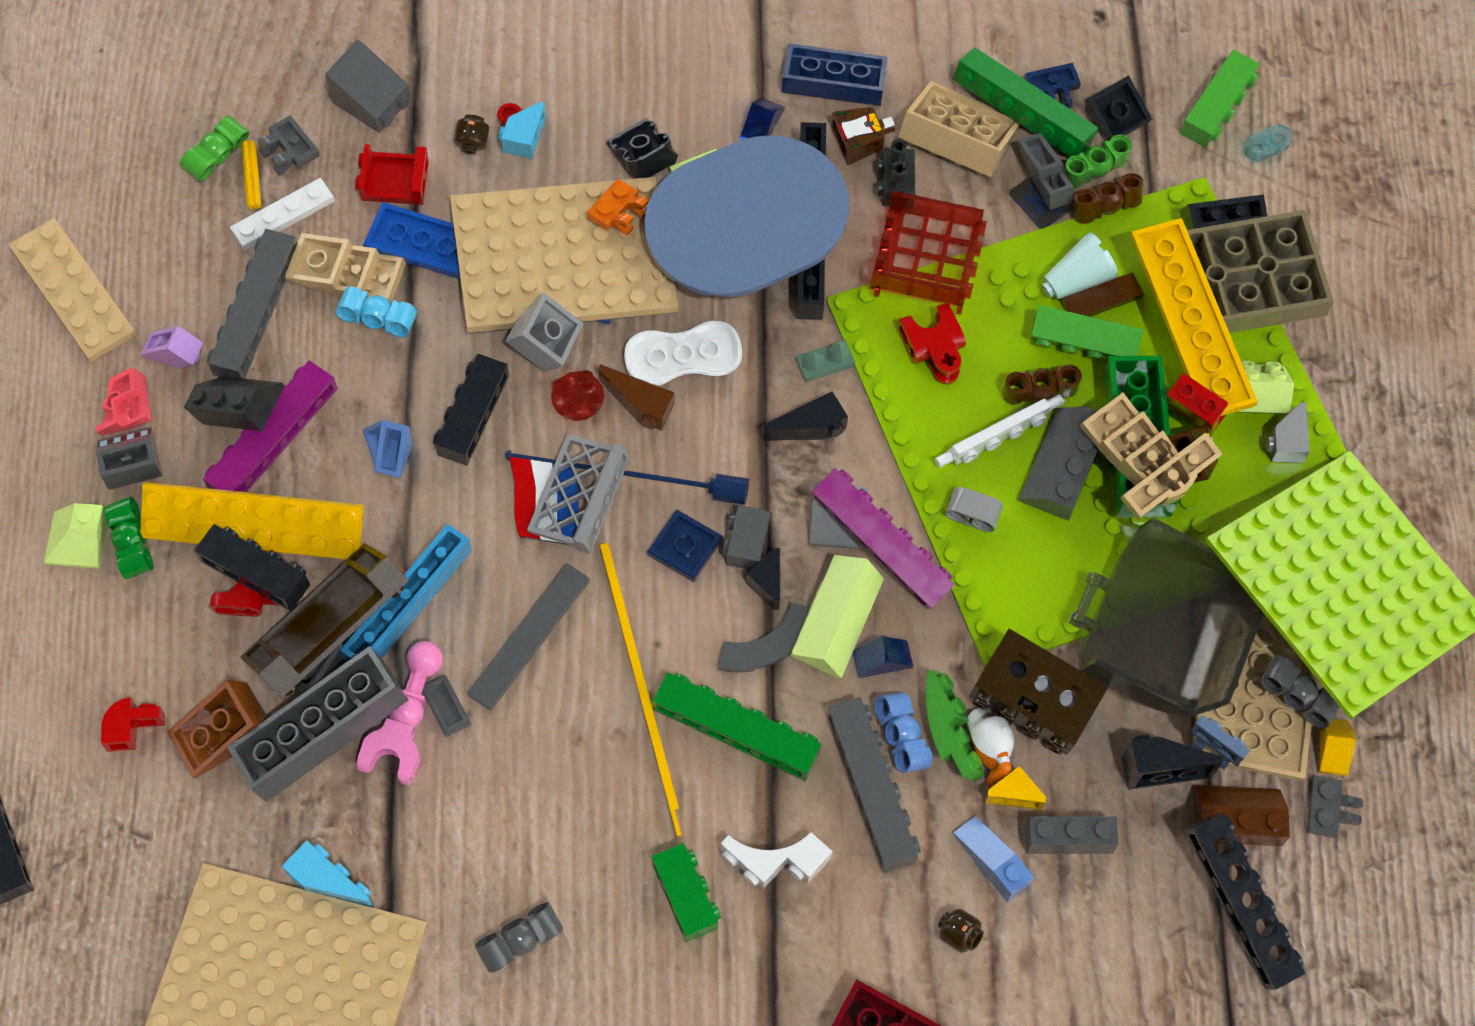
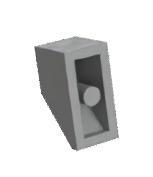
[1266,403,1310,463]

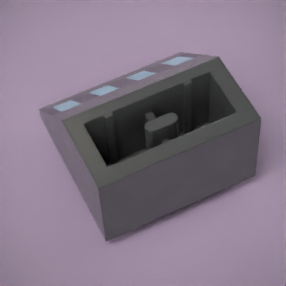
[96,427,163,490]

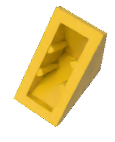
[1318,719,1356,776]
[985,766,1046,810]

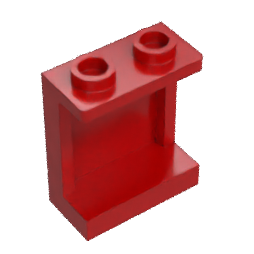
[355,144,429,205]
[1167,373,1228,436]

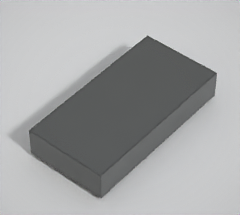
[422,674,471,737]

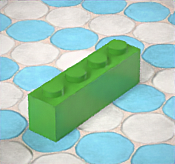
[1180,49,1260,148]
[1030,305,1144,360]

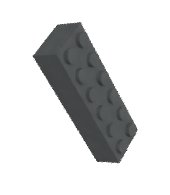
[227,646,409,802]

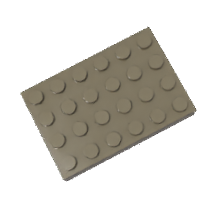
[1187,210,1334,333]

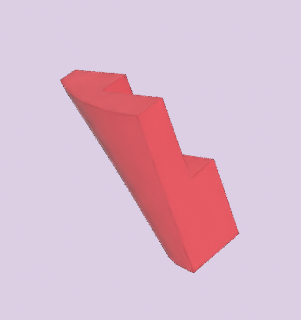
[96,367,152,435]

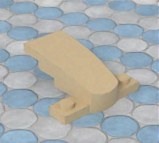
[1079,393,1223,520]

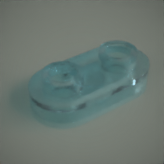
[1244,125,1293,162]

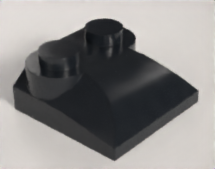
[1084,75,1153,141]

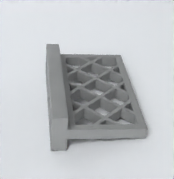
[527,434,630,554]

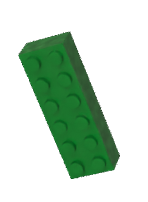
[1104,356,1178,517]

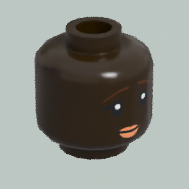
[454,114,489,155]
[938,908,984,953]

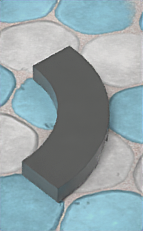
[718,603,810,673]

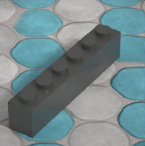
[207,228,297,379]
[827,697,921,873]

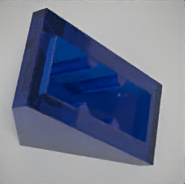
[740,97,785,140]
[853,636,914,678]

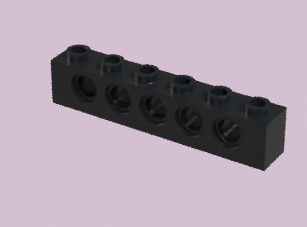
[1184,813,1306,990]

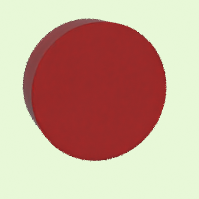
[497,103,522,127]

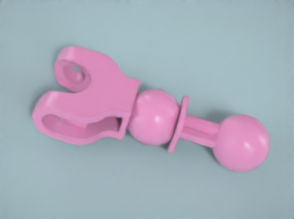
[357,641,443,786]

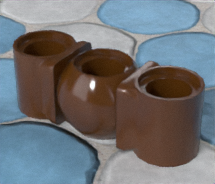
[1073,173,1143,224]
[1002,364,1082,405]

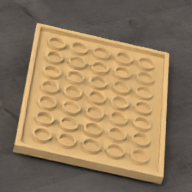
[450,177,679,333]
[145,863,428,1026]

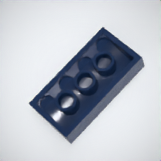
[781,44,888,106]

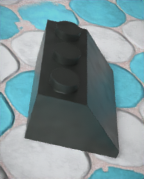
[184,376,285,432]

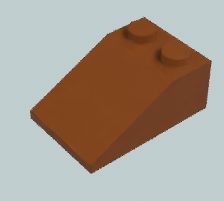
[167,680,268,778]

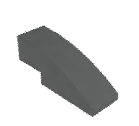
[1018,133,1074,210]

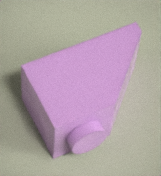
[140,326,203,368]

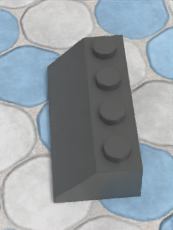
[1018,406,1099,521]

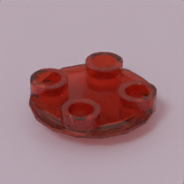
[551,370,605,421]

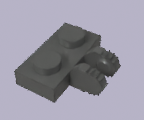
[1307,776,1363,838]

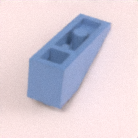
[953,816,1034,902]

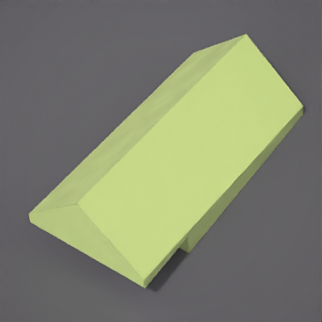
[790,555,884,679]

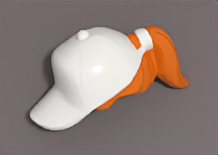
[967,708,1015,789]

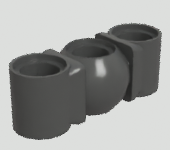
[1260,656,1340,728]
[475,902,563,973]

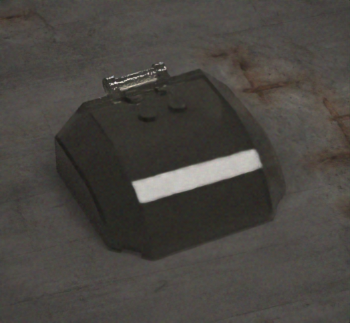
[1069,518,1264,717]

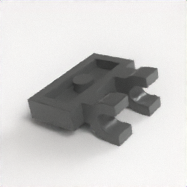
[257,115,320,176]

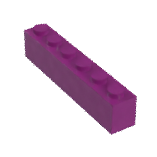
[203,360,338,492]
[810,468,955,609]

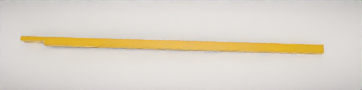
[600,543,682,838]

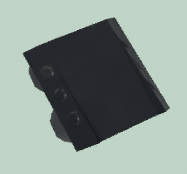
[606,118,678,179]

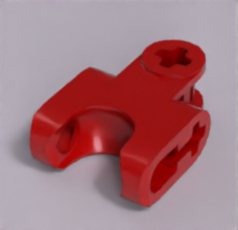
[899,303,966,384]
[209,575,280,617]

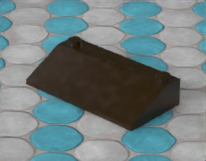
[240,543,409,699]

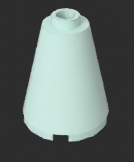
[1042,232,1118,300]

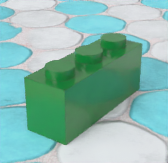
[652,843,721,942]

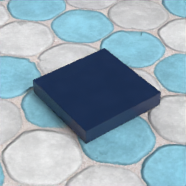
[647,509,723,582]

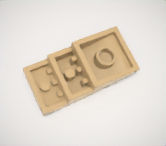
[285,233,406,304]

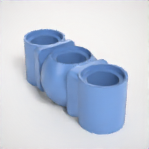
[874,692,933,773]

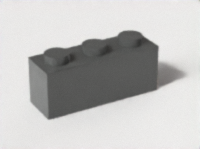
[1025,816,1119,854]

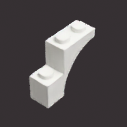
[720,833,833,889]

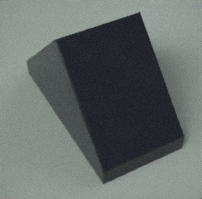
[746,548,780,610]

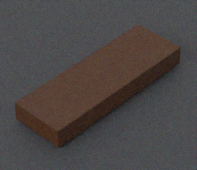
[1061,272,1144,317]

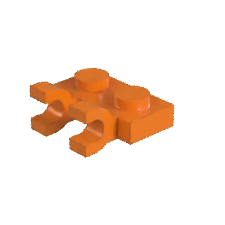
[587,179,649,236]

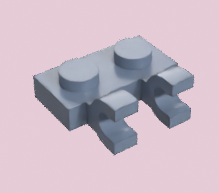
[1190,715,1250,770]

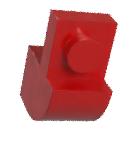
[101,697,165,752]

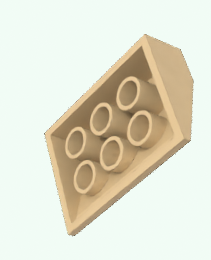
[898,81,1021,177]

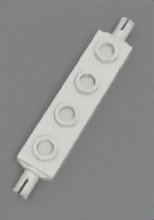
[934,394,1064,468]

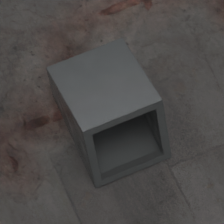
[325,39,411,133]

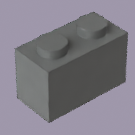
[722,505,770,570]

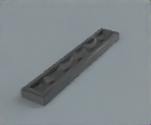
[467,564,590,711]

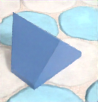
[362,420,413,478]

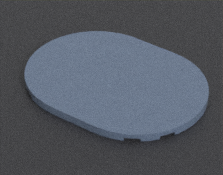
[645,136,849,297]

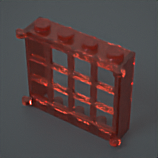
[870,191,987,315]

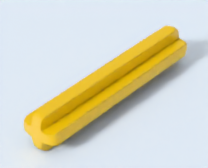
[241,140,261,210]

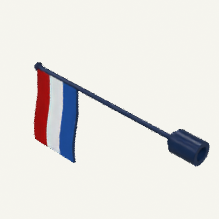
[505,450,750,546]

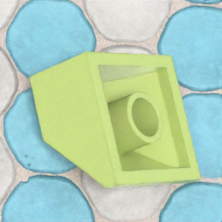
[44,503,108,569]

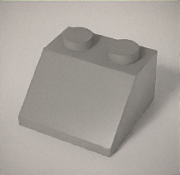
[505,292,584,372]
[809,482,869,550]

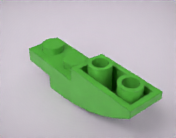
[926,670,985,781]

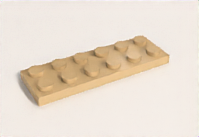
[8,218,136,363]

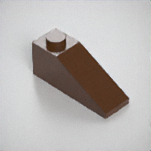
[598,364,675,431]

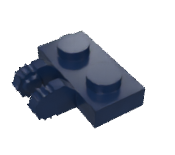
[1024,63,1081,108]

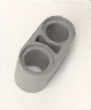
[945,487,1003,532]

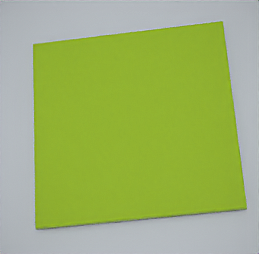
[1205,451,1475,720]

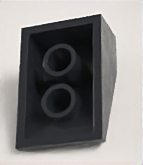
[1121,735,1223,790]

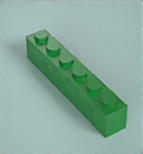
[952,47,1099,157]
[652,672,822,781]

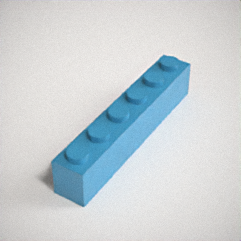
[340,523,472,662]

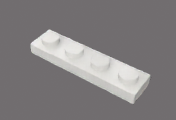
[230,178,335,251]

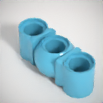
[335,287,417,337]

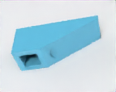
[282,841,373,907]

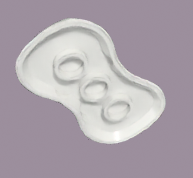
[624,321,742,386]

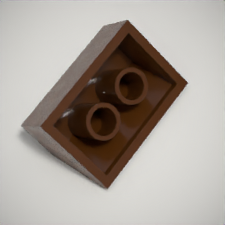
[1194,785,1290,847]

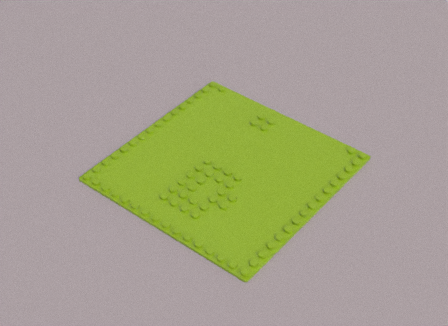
[827,178,1347,668]

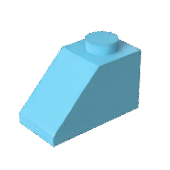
[498,102,546,159]

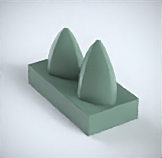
[796,340,855,383]

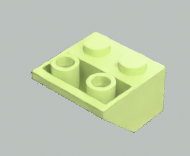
[1237,360,1294,413]

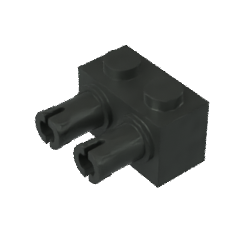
[877,139,915,207]

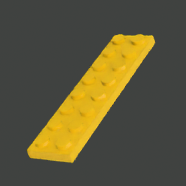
[1130,218,1258,416]
[140,482,365,559]

